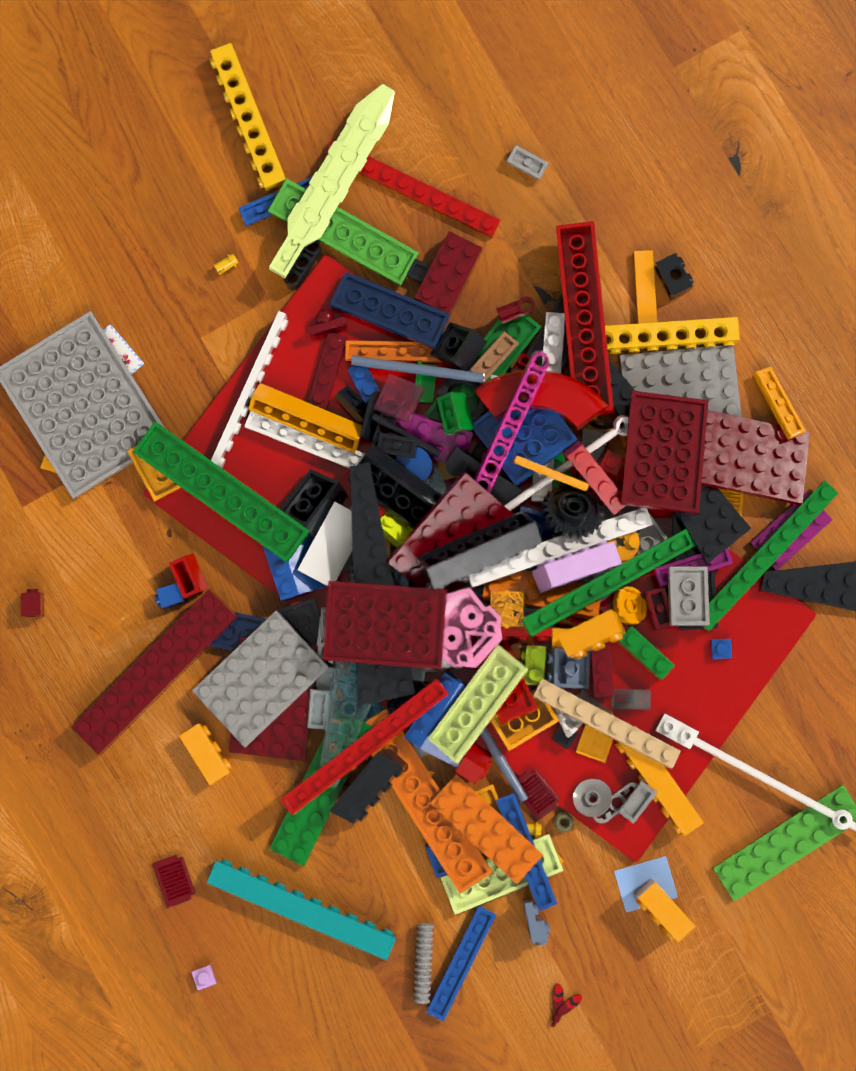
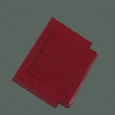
[517,769,560,821]
[152,855,195,908]

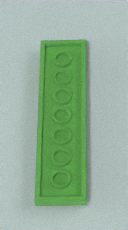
[268,178,419,287]
[712,785,856,901]

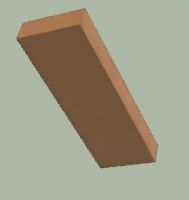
[469,331,519,385]

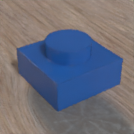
[711,639,732,659]

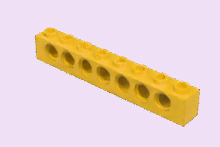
[209,43,286,193]
[605,317,740,355]

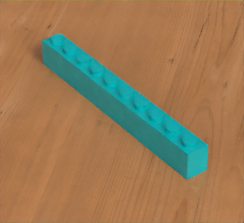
[207,858,396,960]

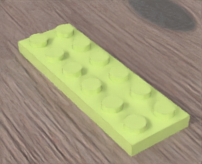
[428,645,528,763]
[440,834,564,915]

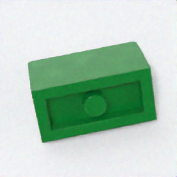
[414,361,437,404]
[437,392,474,435]

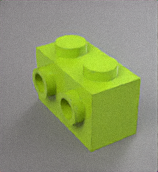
[521,645,546,686]

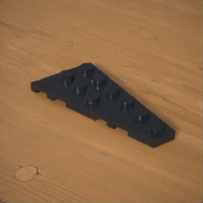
[759,561,856,612]

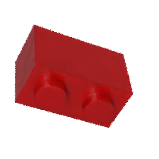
[169,553,209,599]
[455,743,492,784]

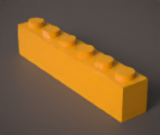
[248,383,362,453]
[615,726,704,836]

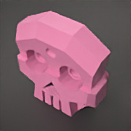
[443,588,502,668]

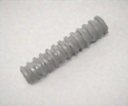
[413,923,434,1004]

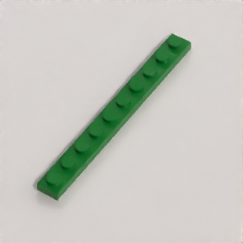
[702,480,839,632]
[520,529,695,637]

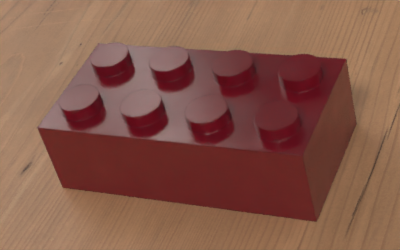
[415,231,483,315]

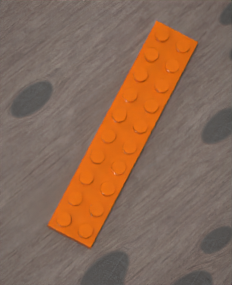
[366,708,493,894]

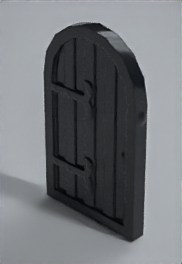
[360,391,383,443]

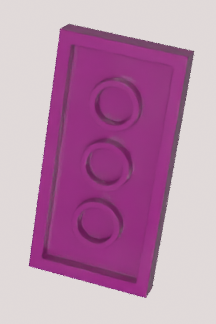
[393,409,474,464]
[750,492,833,571]

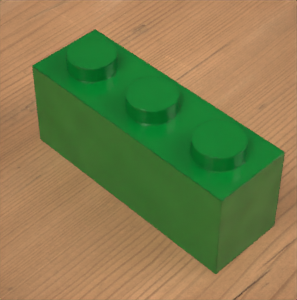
[617,626,675,680]

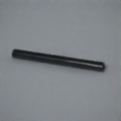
[371,413,442,458]

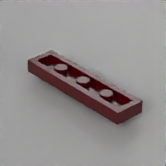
[308,332,347,410]

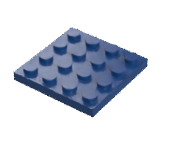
[473,408,578,486]

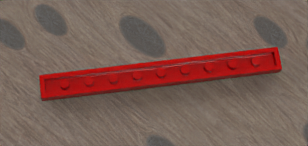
[324,138,501,238]
[280,678,449,815]

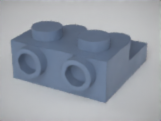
[544,648,590,689]
[523,899,550,945]

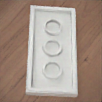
[298,502,353,586]

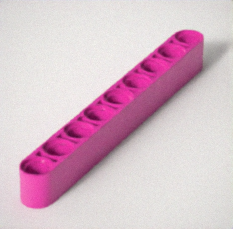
[474,350,549,493]

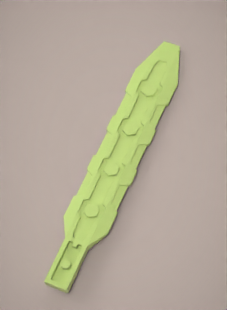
[269,84,395,278]

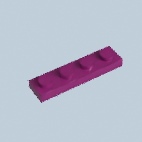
[653,548,733,587]

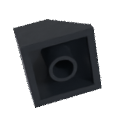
[430,322,487,371]

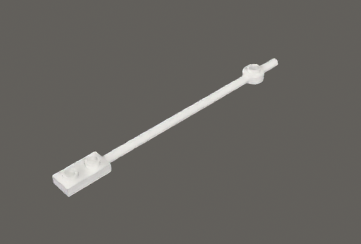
[504,415,629,511]
[655,714,856,831]

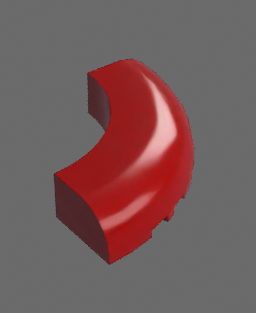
[474,370,609,430]

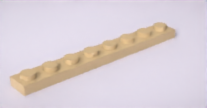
[532,679,681,769]

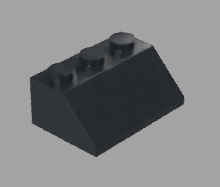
[280,469,347,539]

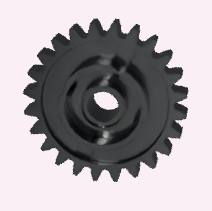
[541,484,604,539]

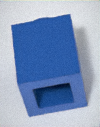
[155,583,186,609]

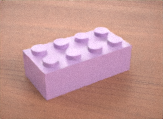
[532,541,622,593]

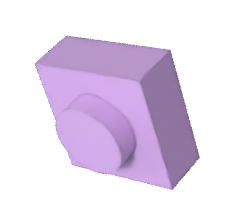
[191,964,217,990]

